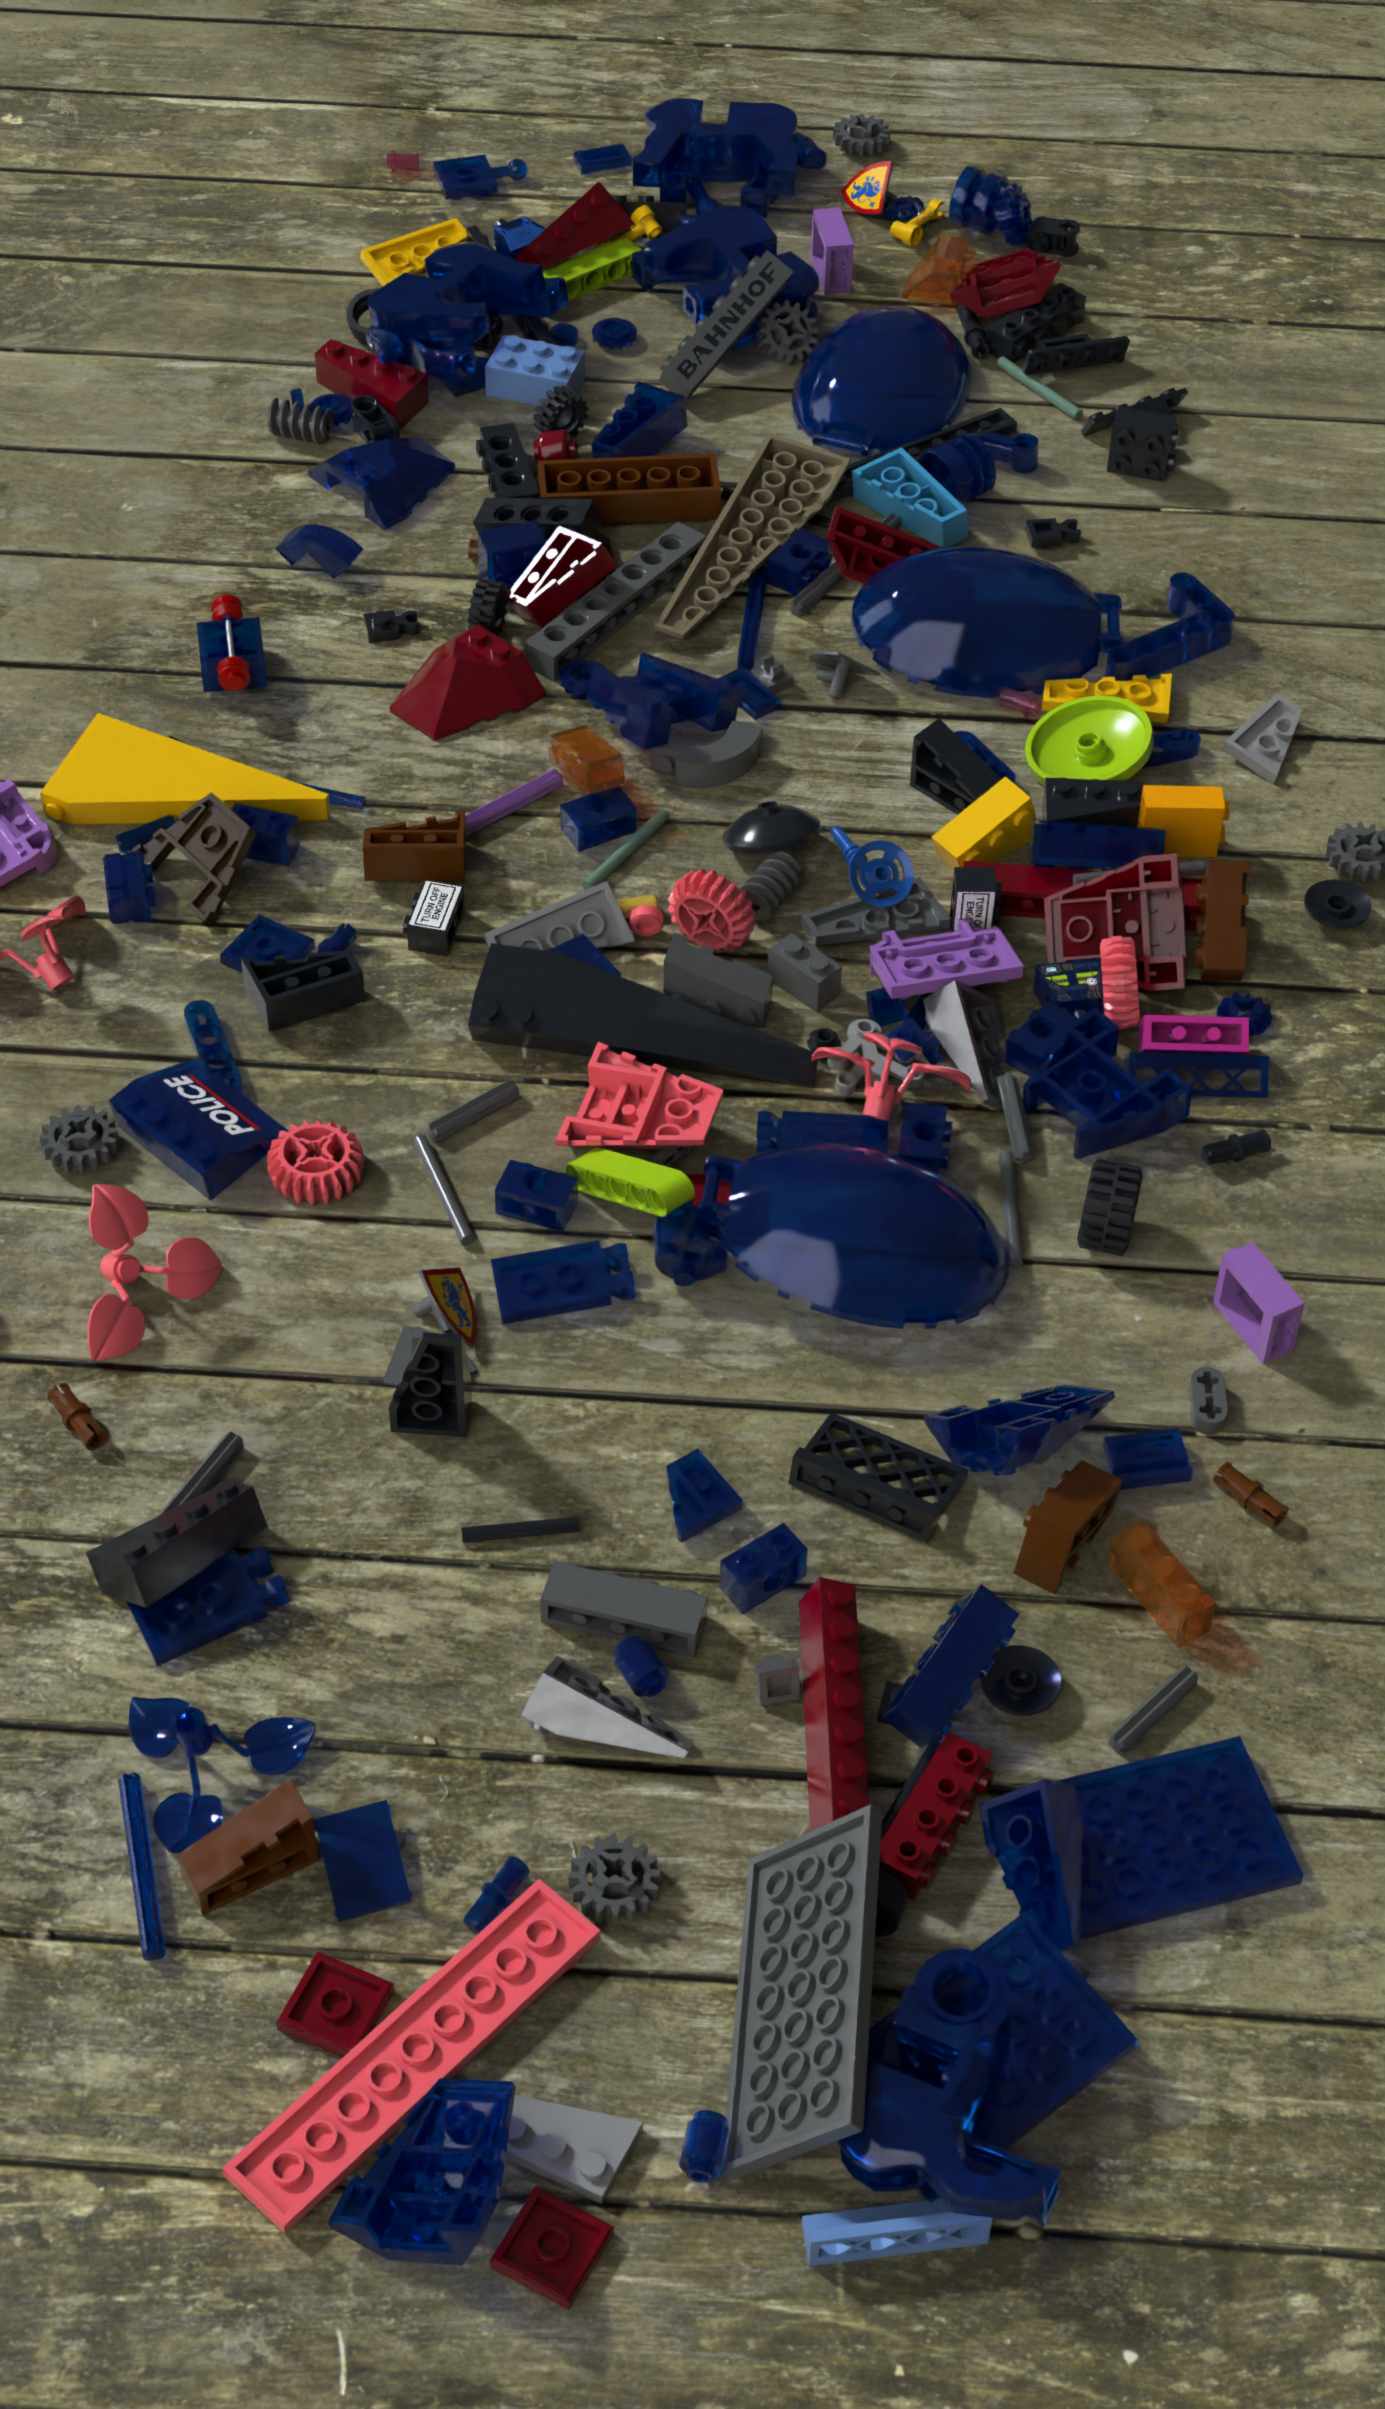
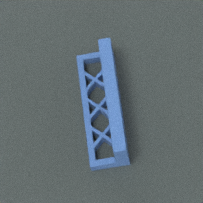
[801,2193,992,2267]

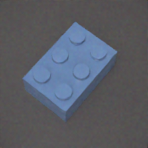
[485,335,585,406]

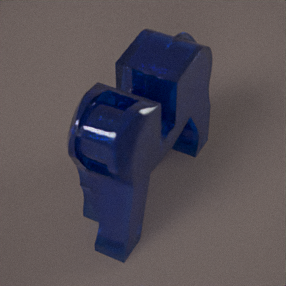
[633,98,827,218]
[632,206,819,351]
[366,242,570,384]

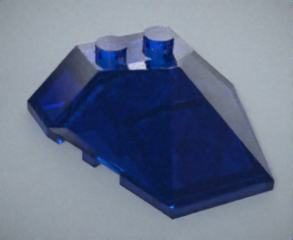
[308,437,456,530]
[924,1384,1115,1476]
[328,2078,516,2266]

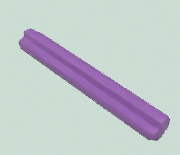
[465,769,563,837]

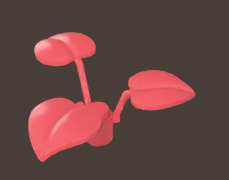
[0,896,85,991]
[811,1032,971,1121]
[87,1184,222,1361]

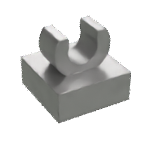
[750,654,794,697]
[755,1653,800,1706]

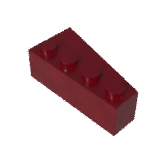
[515,182,635,276]
[315,339,429,431]

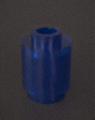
[613,1636,669,1697]
[679,2110,731,2183]

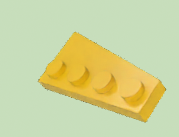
[360,218,467,292]
[1042,673,1172,723]

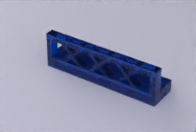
[1125,1052,1269,1098]

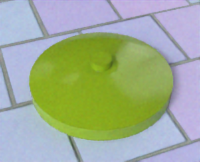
[1025,696,1154,786]

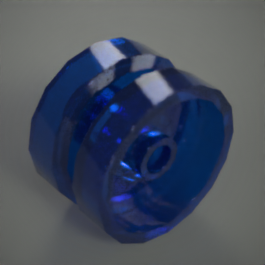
[949,165,1010,236]

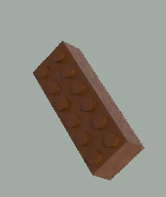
[538,454,721,525]

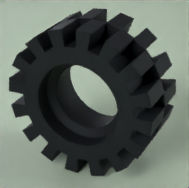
[533,386,589,440]
[468,579,509,636]

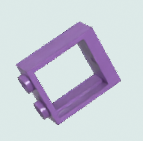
[811,207,854,295]
[1213,1242,1305,1364]

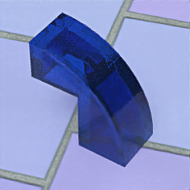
[275,524,364,579]

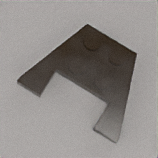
[130,792,257,926]

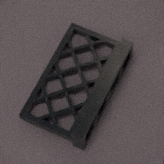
[788,1412,969,1543]

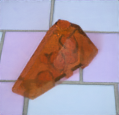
[902,235,968,304]

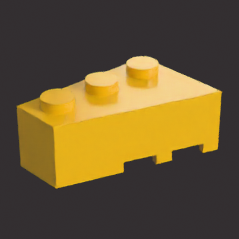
[931,777,1041,870]

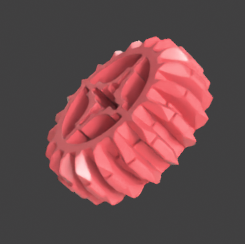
[667,868,757,953]
[1100,936,1140,1030]
[266,1119,364,1206]

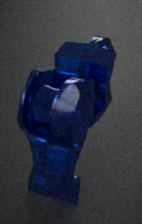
[838,1948,1061,2227]

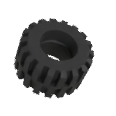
[1077,1159,1143,1256]

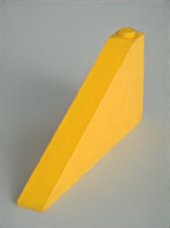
[40,713,331,825]

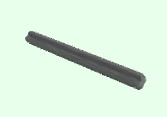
[789,513,902,616]

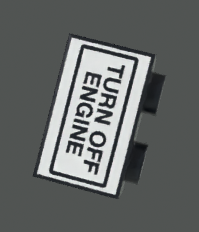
[949,867,1002,932]
[403,880,465,956]

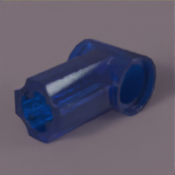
[979,432,1039,473]

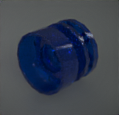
[919,433,996,503]

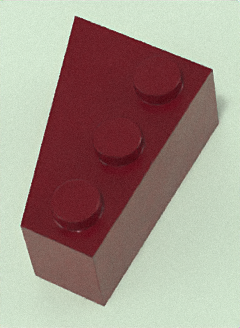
[505,526,617,628]

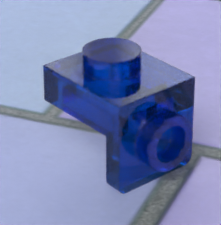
[887,1017,944,1065]

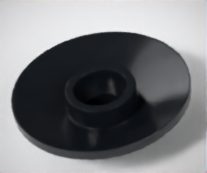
[1304,879,1371,929]
[980,1645,1062,1716]

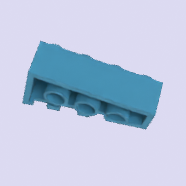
[852,447,969,549]

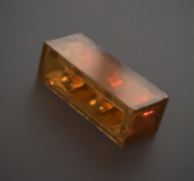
[548,725,626,794]
[1107,1520,1216,1648]

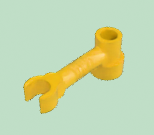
[890,199,945,247]
[596,205,662,249]

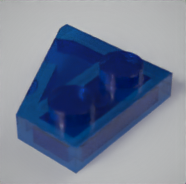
[666,1449,743,1543]

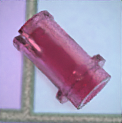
[387,150,419,172]
[999,687,1042,718]

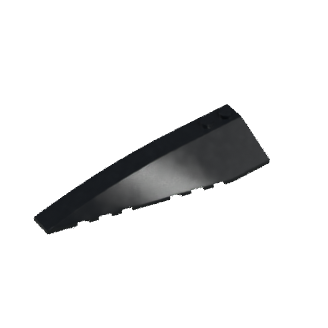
[468,943,818,1089]

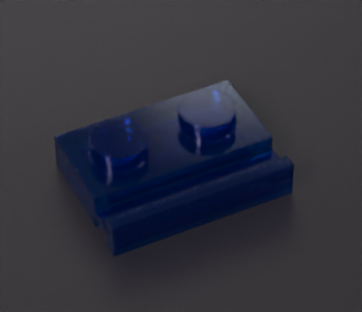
[1103,1428,1193,1490]

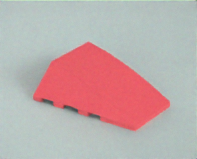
[555,1042,724,1150]

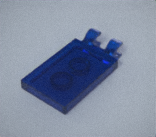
[755,1111,888,1179]
[491,1240,636,1324]
[126,1546,290,1666]

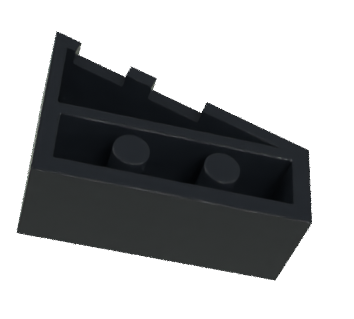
[910,719,1002,815]
[1042,778,1144,851]
[241,950,365,1032]

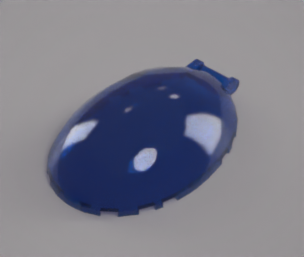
[792,305,972,458]
[851,547,1124,698]
[695,1143,1009,1329]

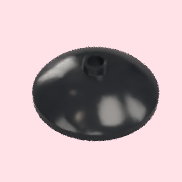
[723,801,821,854]

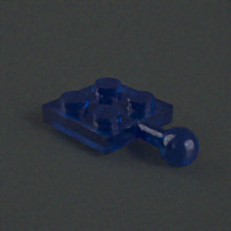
[433,154,528,200]

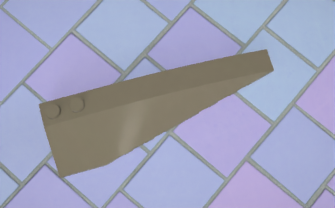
[654,432,851,639]

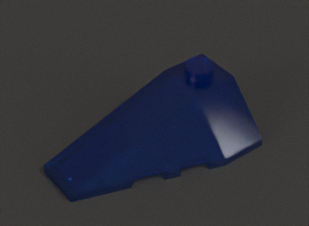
[979,1779,1083,1958]

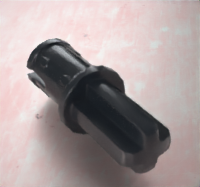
[1201,1130,1271,1165]

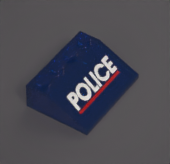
[108,1058,289,1201]

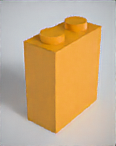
[1136,785,1230,858]

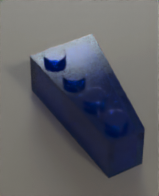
[591,381,688,458]
[1028,819,1166,871]
[882,1584,1019,1748]

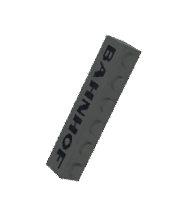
[659,250,794,403]

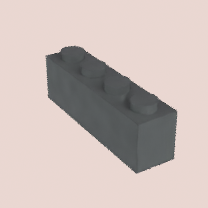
[540,1561,708,1658]

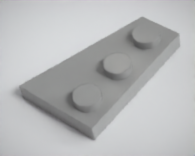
[1222,693,1303,785]

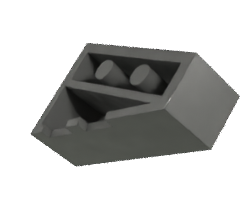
[663,933,773,1028]

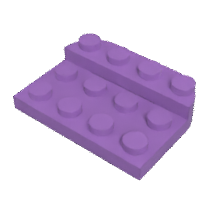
[0,778,58,887]
[870,919,1023,999]

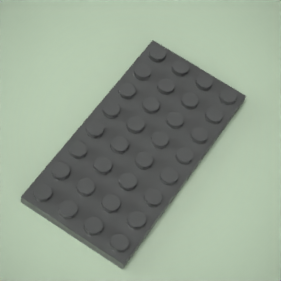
[721,1804,883,2180]

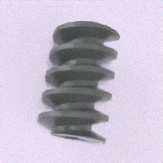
[268,397,334,445]
[739,851,802,923]

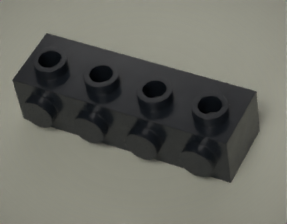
[986,283,1086,363]

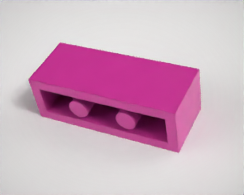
[1138,1015,1249,1058]

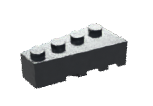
[86,1480,268,1608]

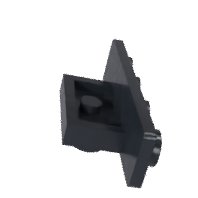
[611,195,687,231]
[1022,333,1130,375]
[1081,388,1188,436]

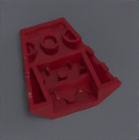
[950,249,1060,318]

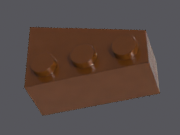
[363,811,467,883]
[1195,860,1250,981]
[1013,1460,1123,1595]
[178,1779,318,1916]

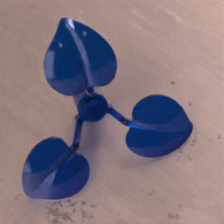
[129,1697,316,1854]

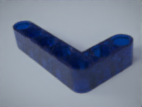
[1105,572,1235,681]

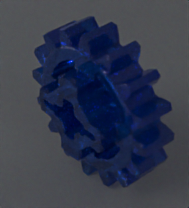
[995,183,1033,246]

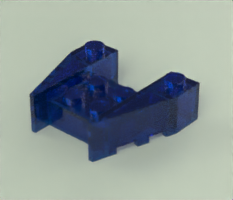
[587,653,741,750]
[1023,1007,1192,1160]

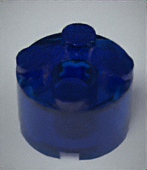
[652,1200,728,1287]

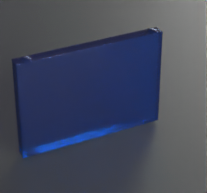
[314,1800,412,1922]

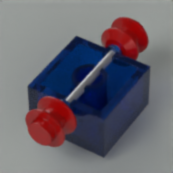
[197,594,267,692]

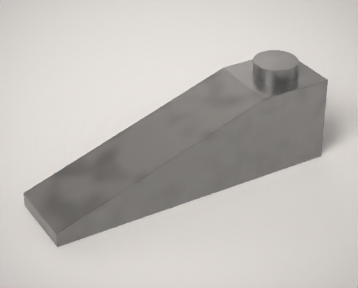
[923,980,1005,1111]
[521,1656,693,1759]

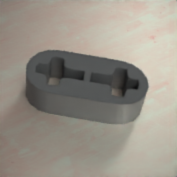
[1189,1367,1228,1435]

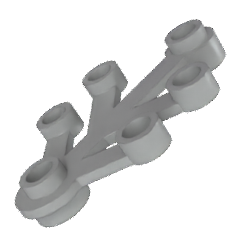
[827,1019,925,1126]

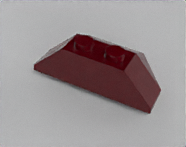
[827,506,948,599]

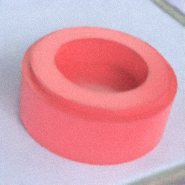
[629,905,663,936]

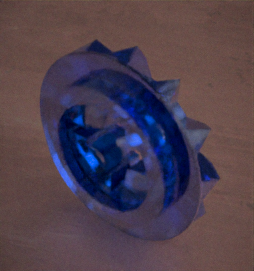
[882,196,924,222]
[592,318,637,350]
[310,394,352,427]
[559,660,609,698]
[1217,992,1273,1036]

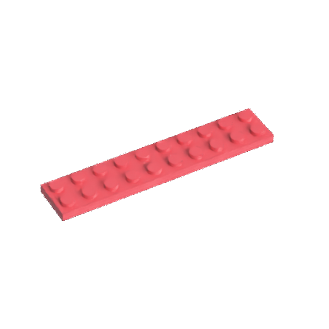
[222,1879,601,2234]

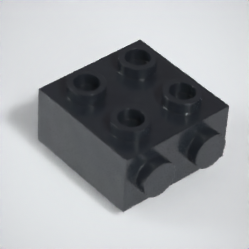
[1107,406,1180,482]

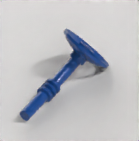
[830,825,914,907]

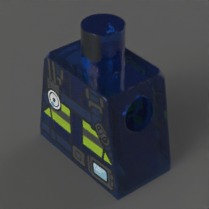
[1033,959,1103,1034]

